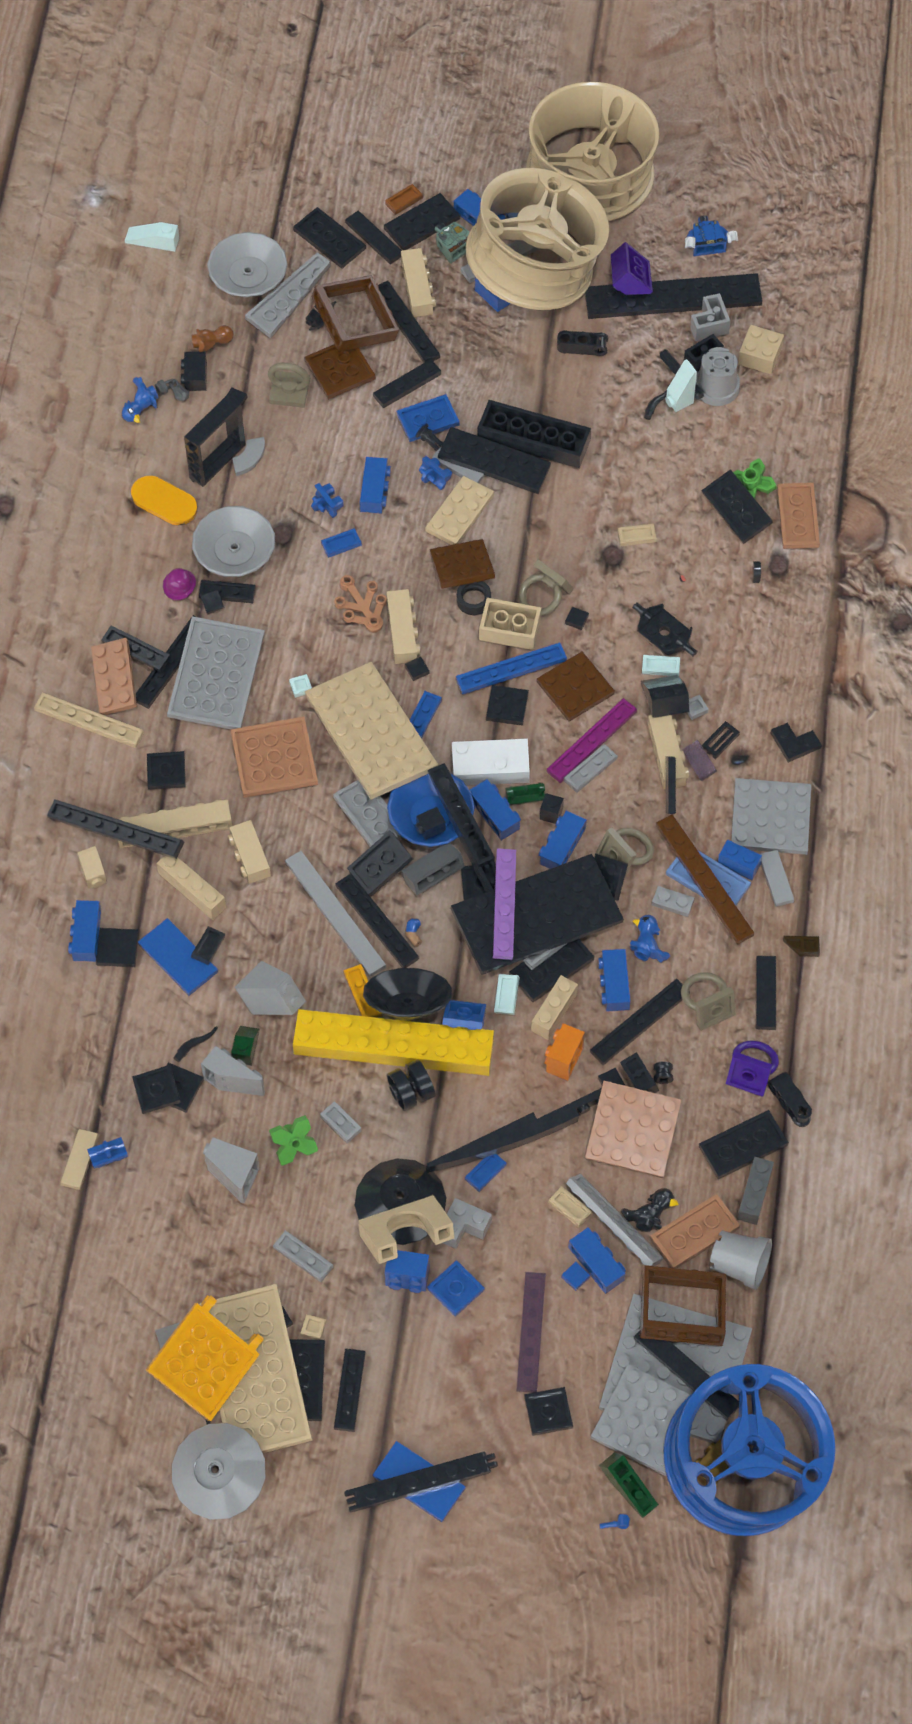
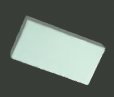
[642,655,680,676]
[494,974,519,1015]

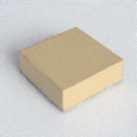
[301,1314,326,1340]

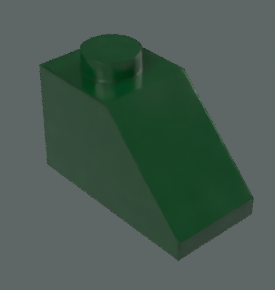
[231,1026,260,1066]

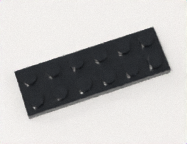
[438,427,551,494]

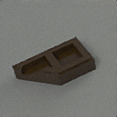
[783,936,820,957]

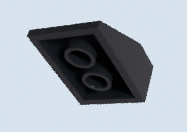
[641,675,690,718]

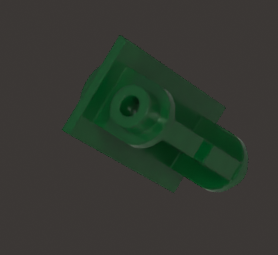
[506,782,545,805]

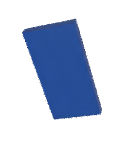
[138,918,218,996]
[373,1441,466,1522]

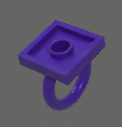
[726,1040,779,1097]

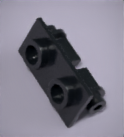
[305,301,337,331]

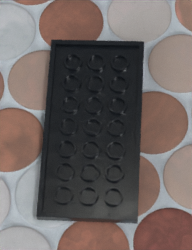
[450,854,624,975]

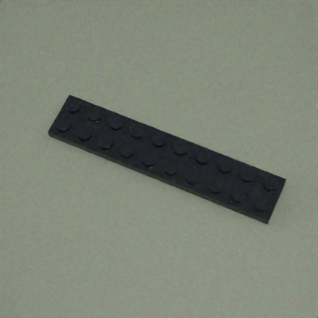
[585,273,763,319]

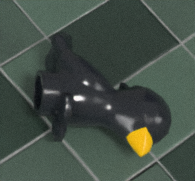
[621,1188,679,1232]

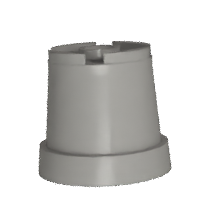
[696,347,740,406]
[710,1230,772,1290]

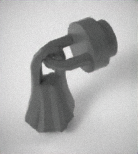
[155,379,189,401]

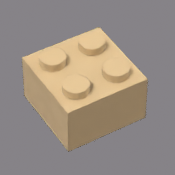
[738,325,784,374]

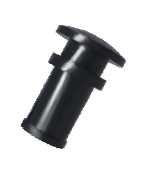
[415,423,443,451]

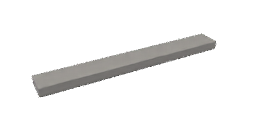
[285,851,386,977]

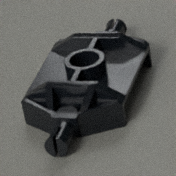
[632,602,698,657]

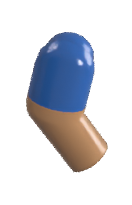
[405,918,422,947]

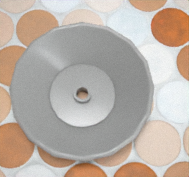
[207,232,288,297]
[192,506,275,577]
[172,1423,265,1520]

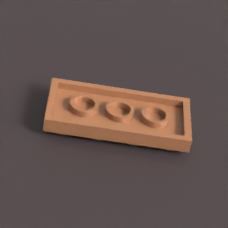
[777,482,820,549]
[91,638,137,715]
[650,1194,740,1268]

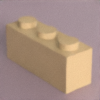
[227,820,271,884]
[531,975,578,1040]

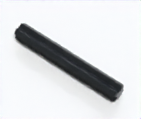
[659,349,704,400]

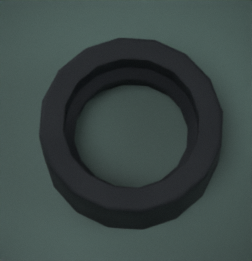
[456,581,491,616]

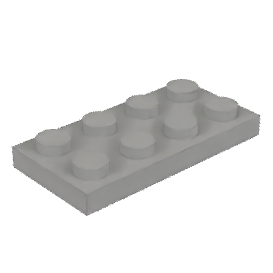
[333,780,402,847]

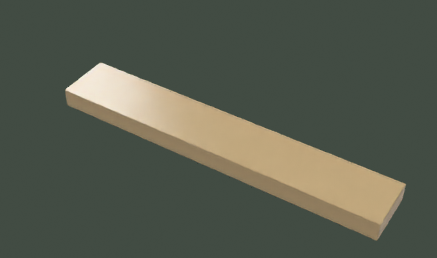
[34,692,144,748]

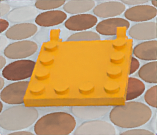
[146,1295,264,1421]

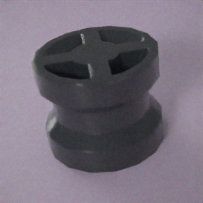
[653,1062,674,1084]

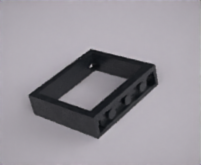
[184,394,246,487]

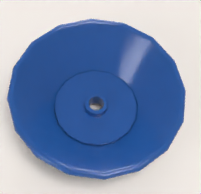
[387,773,475,847]

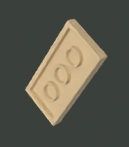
[425,476,494,545]

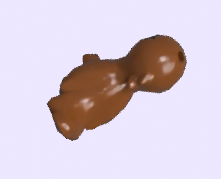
[192,325,234,352]

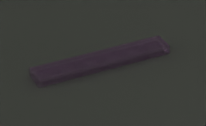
[516,1272,546,1393]

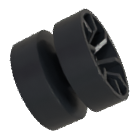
[386,1059,436,1111]

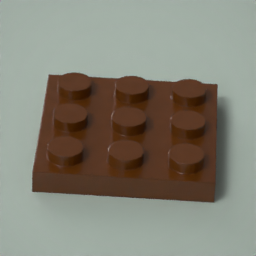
[304,344,376,400]
[430,539,495,589]
[537,651,615,722]

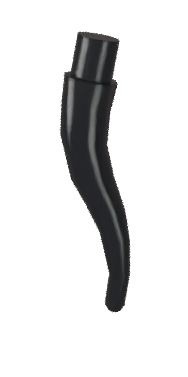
[644,384,670,420]
[173,1026,218,1062]

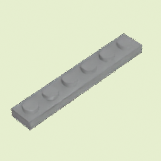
[566,1174,663,1266]

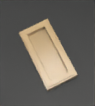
[617,523,657,546]
[548,1186,592,1228]

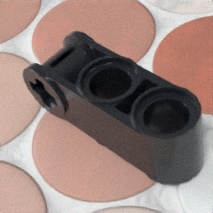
[557,330,609,356]
[768,1071,812,1127]

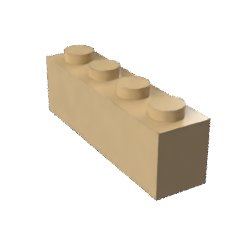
[401,248,436,317]
[387,589,420,664]
[648,715,689,790]
[156,856,226,920]

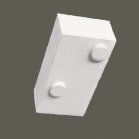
[452,739,530,785]

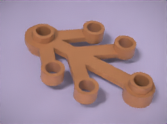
[334,575,387,633]

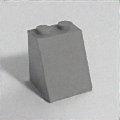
[235,961,306,1015]
[203,1138,260,1203]

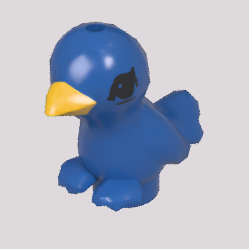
[122,377,159,423]
[630,915,670,963]

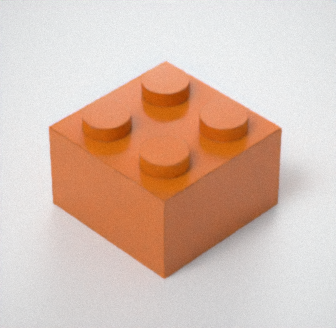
[544,1023,585,1081]

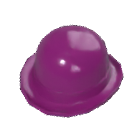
[163,568,196,600]

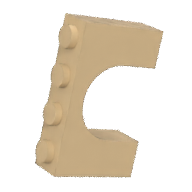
[358,1195,454,1264]

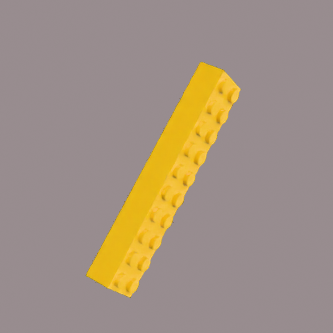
[293,1009,494,1076]

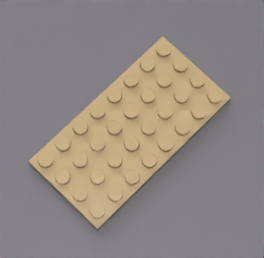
[305,662,438,800]
[199,1284,312,1453]

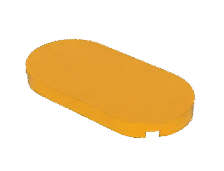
[131,476,197,525]

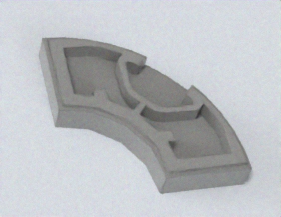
[232,437,265,476]

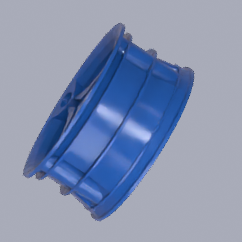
[664,1364,835,1536]

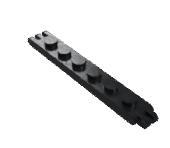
[344,1452,498,1513]

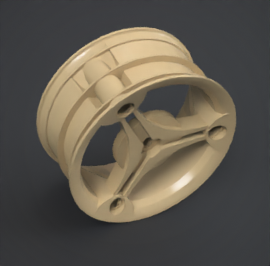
[526,82,659,221]
[466,168,609,310]

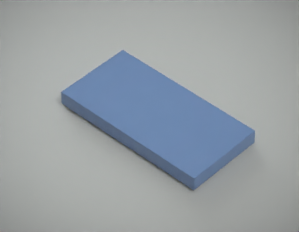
[666,851,751,905]

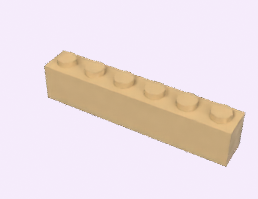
[118,800,232,849]

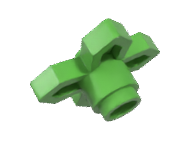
[733,458,777,500]
[269,1115,318,1165]

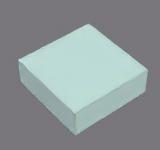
[289,674,312,698]

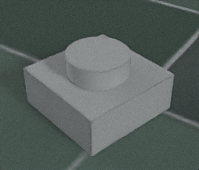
[687,695,709,720]

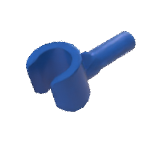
[600,1514,630,1529]

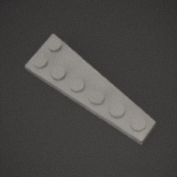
[245,252,330,338]

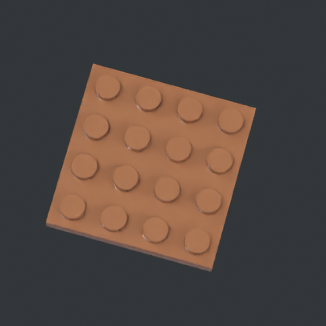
[230,716,318,798]
[585,1081,681,1178]

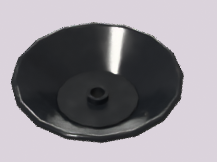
[363,968,452,1021]
[354,1158,447,1245]

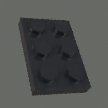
[347,830,414,897]

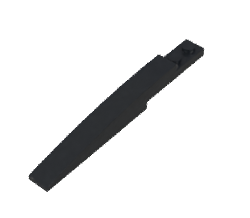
[427,763,496,892]
[426,1088,602,1173]

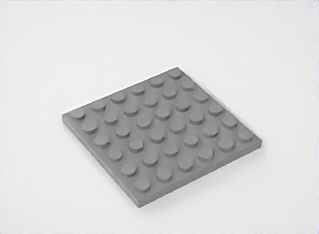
[599,1294,752,1444]

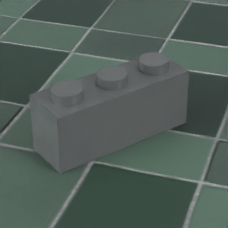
[401,843,465,895]
[737,1157,774,1225]

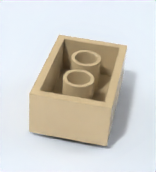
[479,598,541,650]

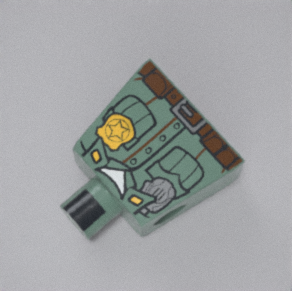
[435,222,470,264]

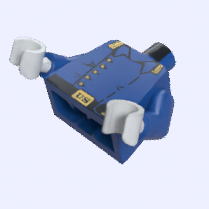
[685,216,738,256]

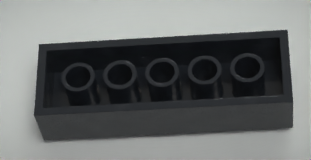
[477,400,591,469]

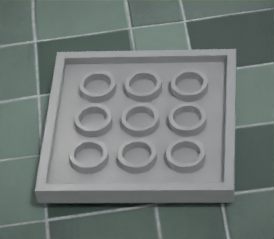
[731,778,811,855]
[591,1364,700,1476]

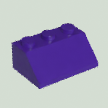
[610,242,653,295]

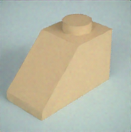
[77,846,107,889]

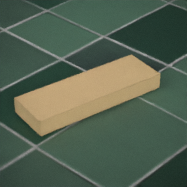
[61,1129,98,1190]

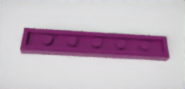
[547,698,637,783]

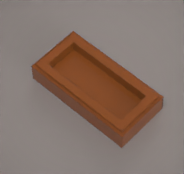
[385,184,423,215]

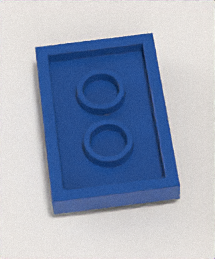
[397,394,460,442]

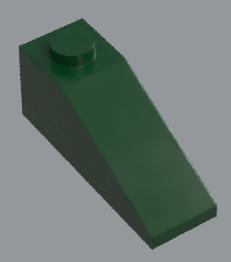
[599,1452,659,1518]

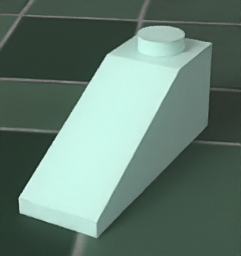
[125,222,179,252]
[666,359,697,412]

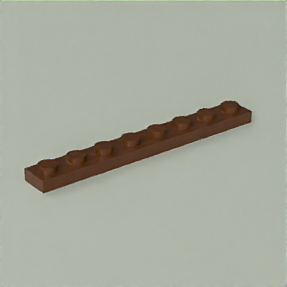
[656,814,754,945]

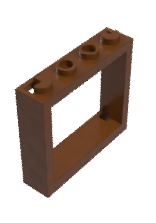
[311,275,399,352]
[640,1265,726,1346]

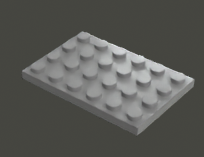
[167,616,265,729]

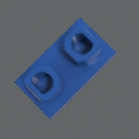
[419,456,452,490]
[311,483,344,518]
[87,1137,128,1169]

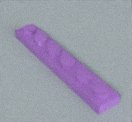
[493,849,516,960]

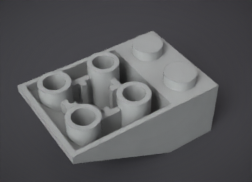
[201,1046,265,1096]

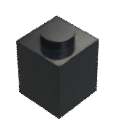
[540,793,564,824]
[415,807,446,840]

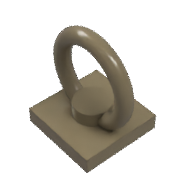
[268,363,311,408]
[519,559,574,616]
[596,827,654,876]
[681,972,736,1031]

